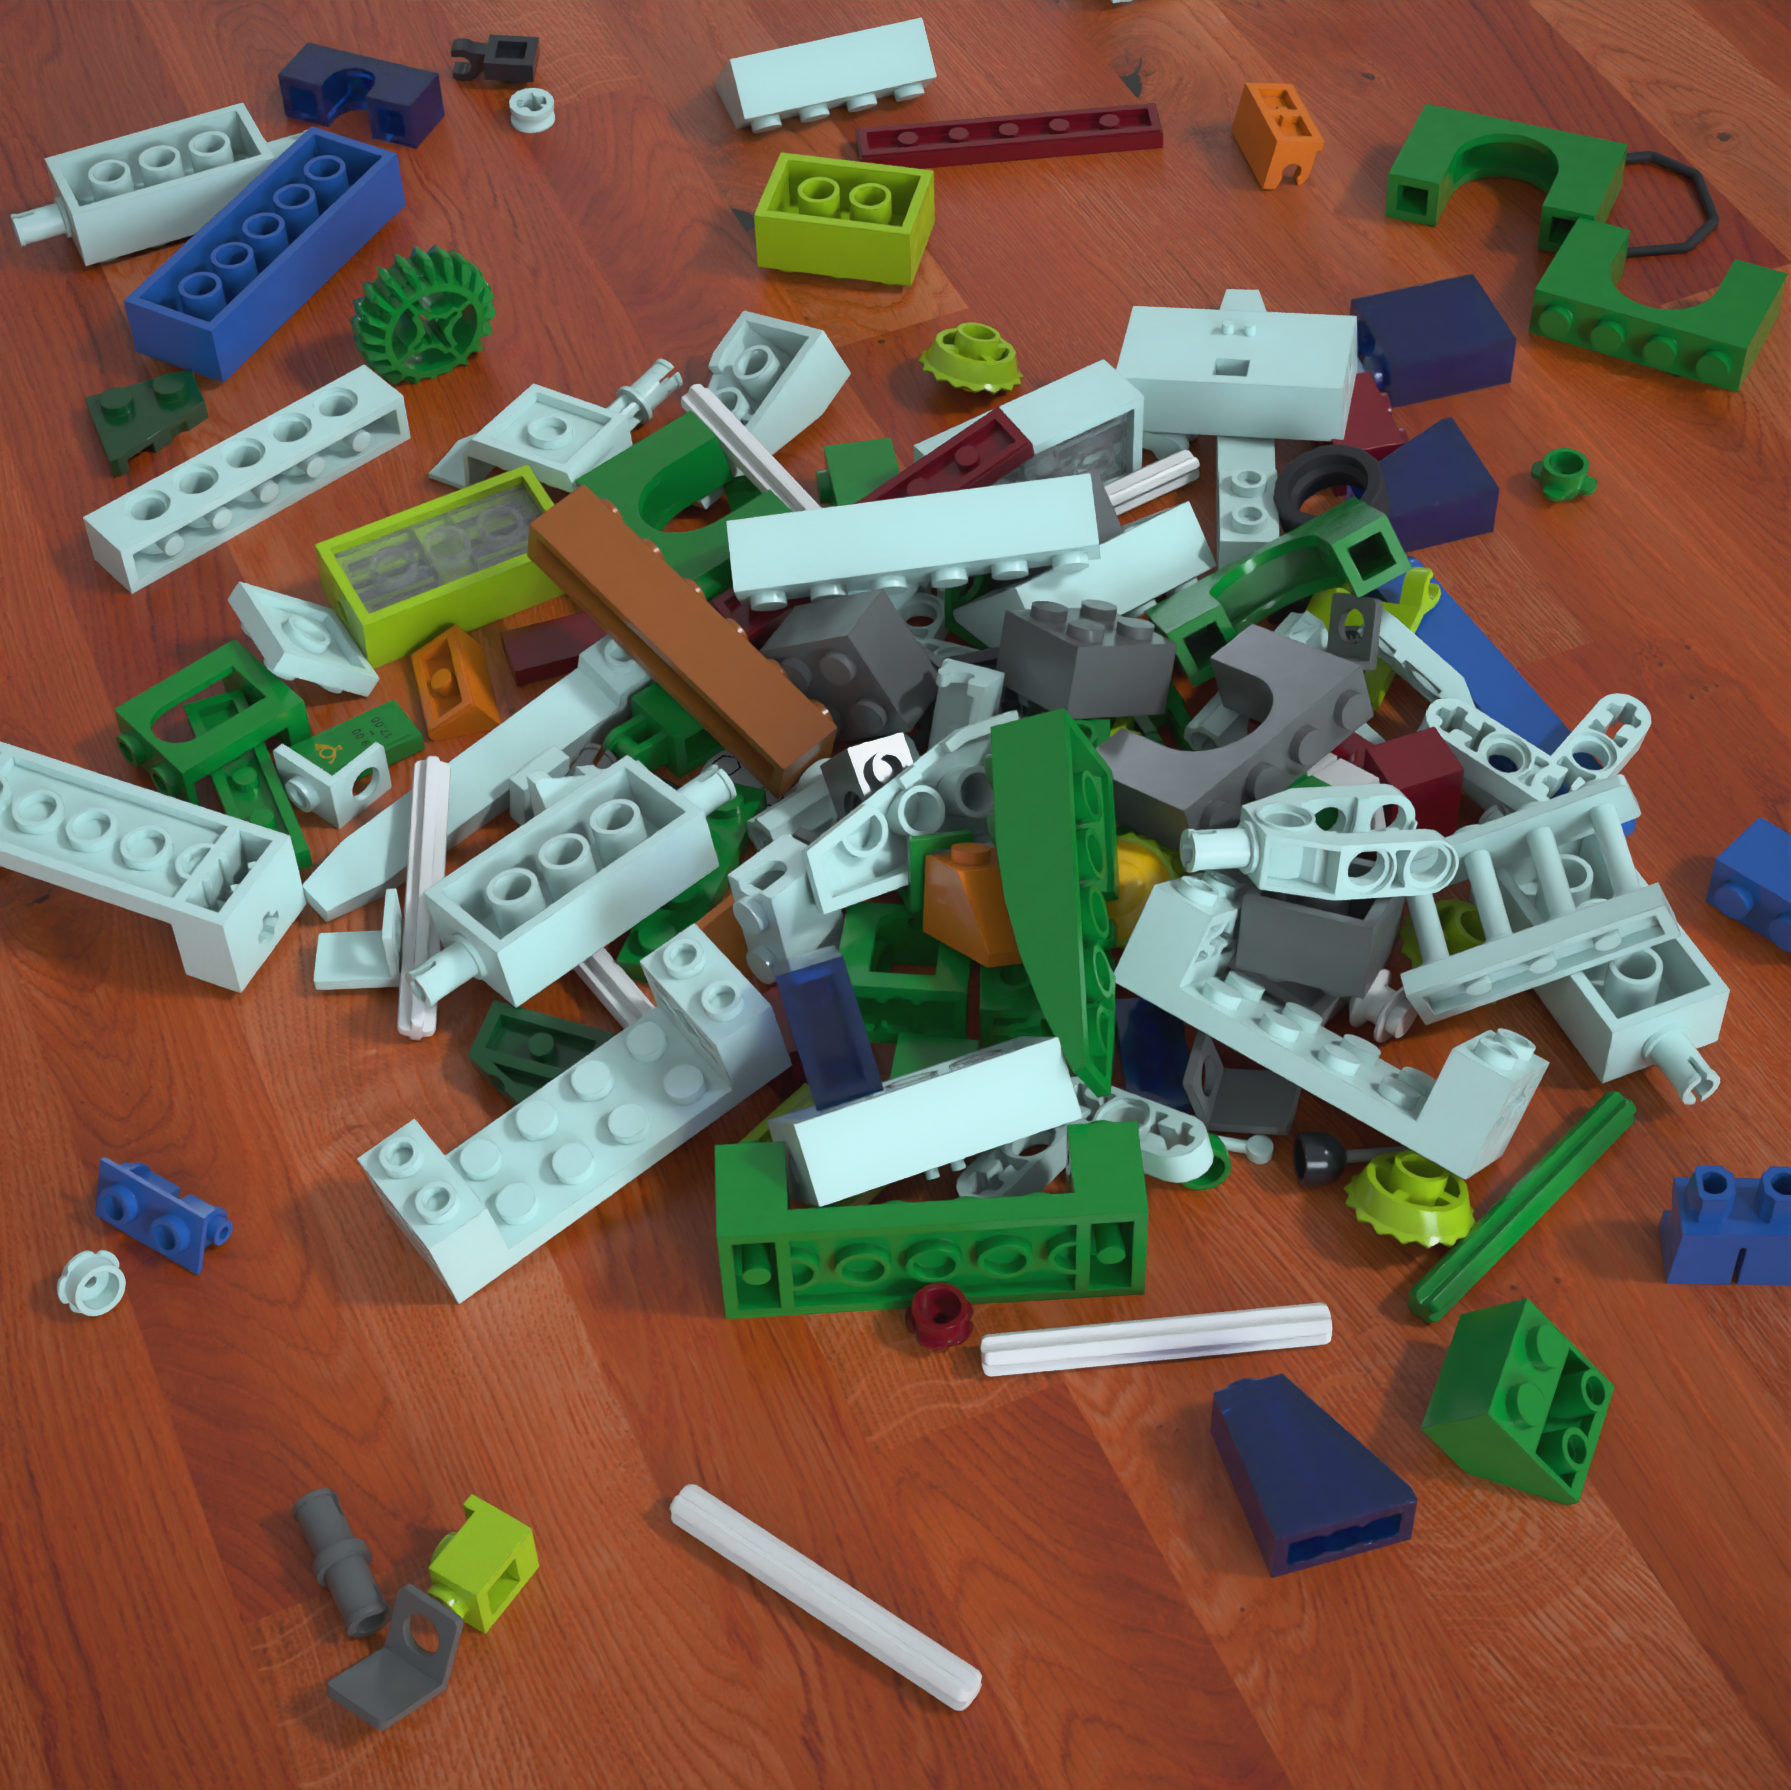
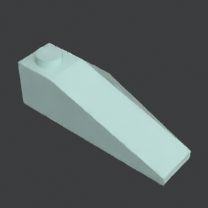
[691,311,851,509]
[801,711,1019,915]

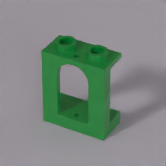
[114,639,312,806]
[832,902,976,1044]

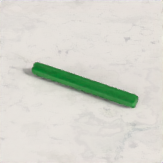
[1407,1091,1636,1324]

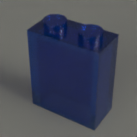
[1349,274,1517,408]
[768,945,884,1111]

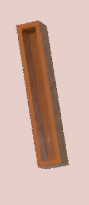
[527,484,838,799]

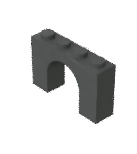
[1096,624,1374,852]

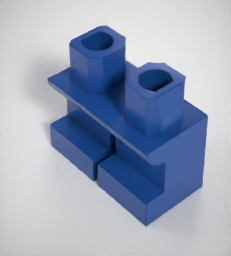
[1658,1165,1791,1286]

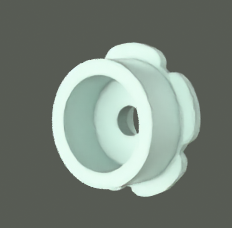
[57,1250,126,1316]

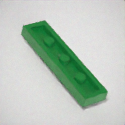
[183,688,313,870]
[617,783,767,983]

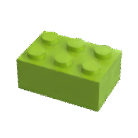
[754,152,935,286]

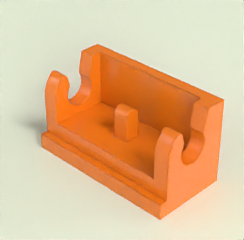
[1231,83,1325,190]

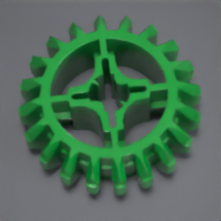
[349,244,497,385]

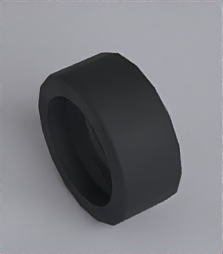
[1273,444,1391,534]

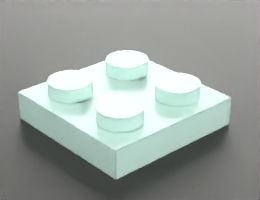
[228,581,380,697]

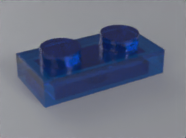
[1115,997,1195,1115]

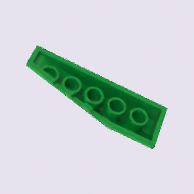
[984,708,1120,1098]

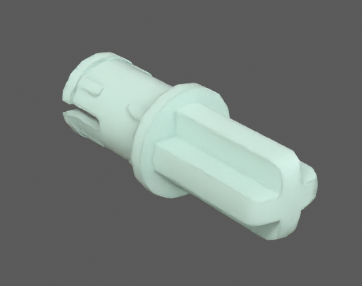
[606,358,683,431]

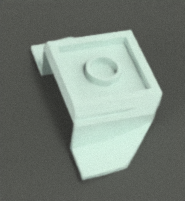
[428,383,632,493]

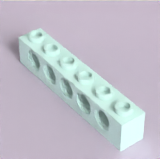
[83,365,411,594]

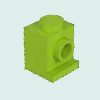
[426,1494,540,1634]

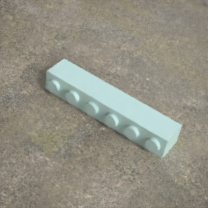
[726,473,1101,611]

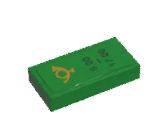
[289,699,425,781]

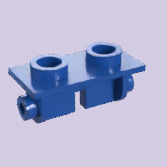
[95,1157,233,1275]

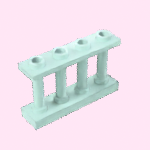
[1400,774,1681,1025]

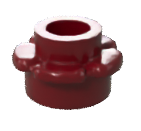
[905,1283,974,1350]

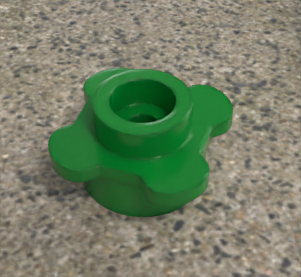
[1531,448,1597,501]

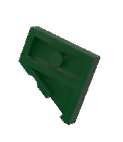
[85,369,209,478]
[468,1000,615,1107]

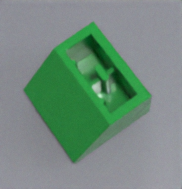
[1420,1298,1615,1505]

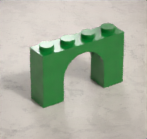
[1385,104,1628,253]
[1529,216,1788,392]
[575,411,793,602]
[1143,497,1413,687]

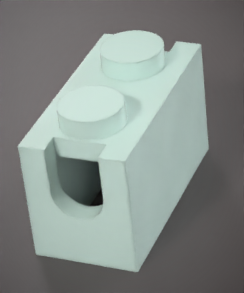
[728,833,844,994]

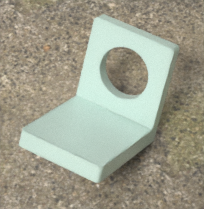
[273,742,392,829]
[314,888,403,990]

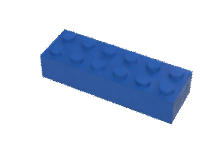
[124,126,406,383]

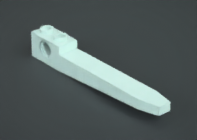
[1215,289,1279,571]
[302,634,656,922]

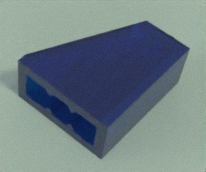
[1346,417,1500,553]
[1210,1373,1418,1578]

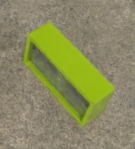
[314,464,565,669]

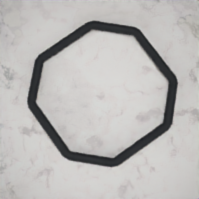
[1625,151,1719,258]

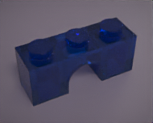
[278,42,445,149]

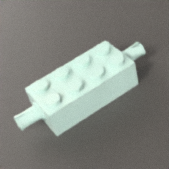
[10,103,307,266]
[405,755,737,1008]
[1469,802,1730,1105]

